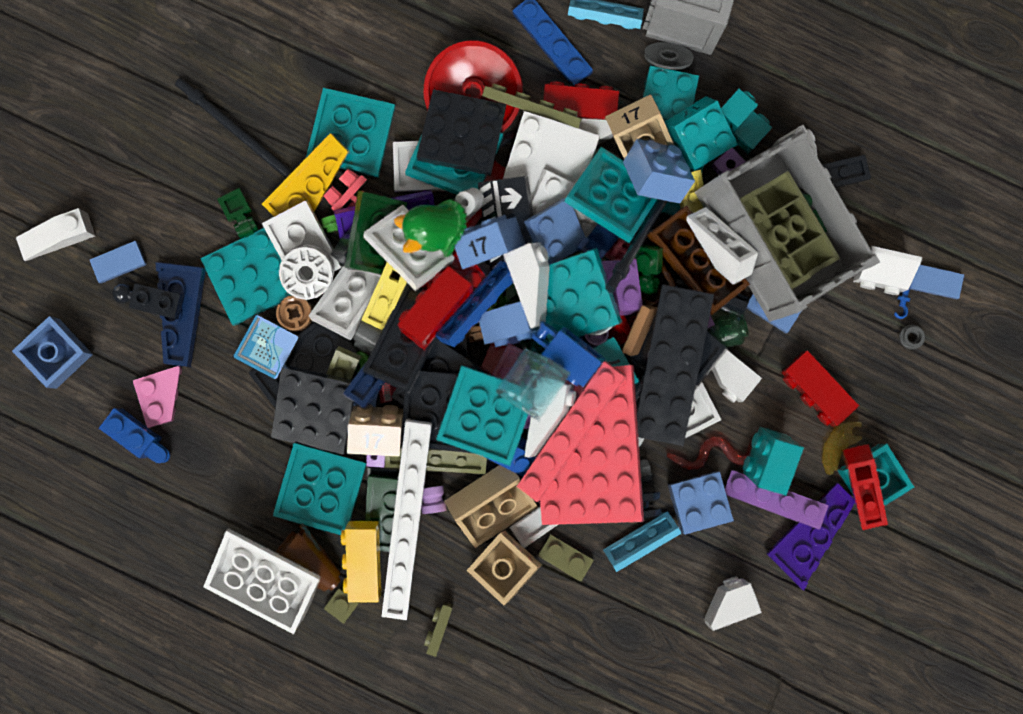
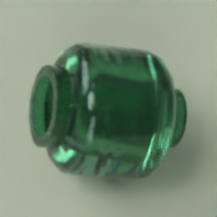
[710,313,749,347]

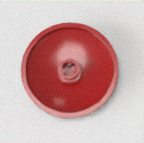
[424,40,523,133]

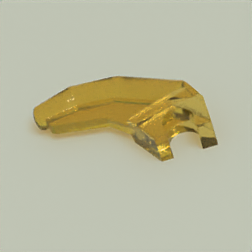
[822,422,862,475]

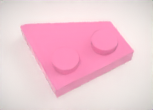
[133,366,182,428]

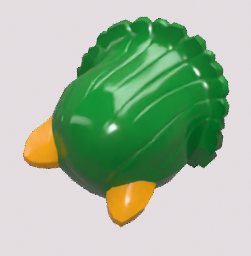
[394,200,467,257]

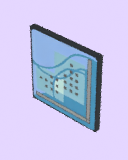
[232,313,300,381]

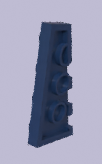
[155,262,206,367]

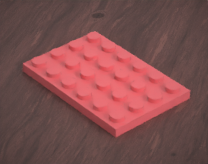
[532,365,644,525]

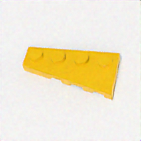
[262,133,350,217]

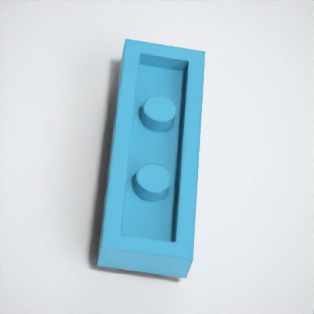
[568,0,644,29]
[603,511,681,572]

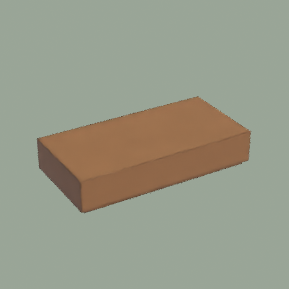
[622,305,657,356]

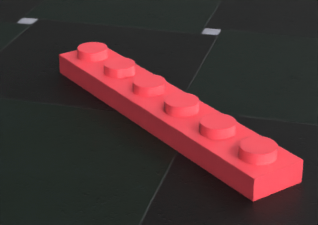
[517,361,627,502]

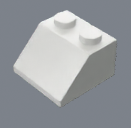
[853,246,922,295]
[704,576,762,631]

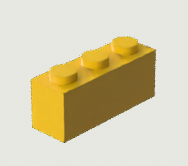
[341,521,382,602]

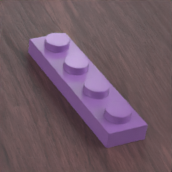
[725,470,828,530]

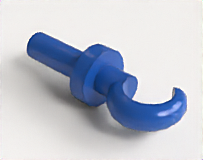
[894,285,911,319]

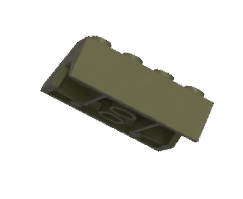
[739,171,840,290]

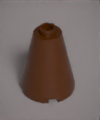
[275,523,341,592]

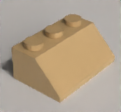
[444,465,538,548]

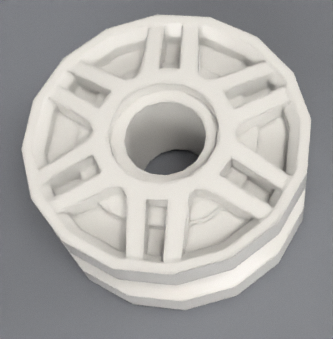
[279,244,335,300]

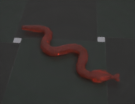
[667,432,758,470]

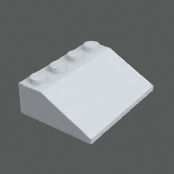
[503,111,600,196]
[204,528,321,634]

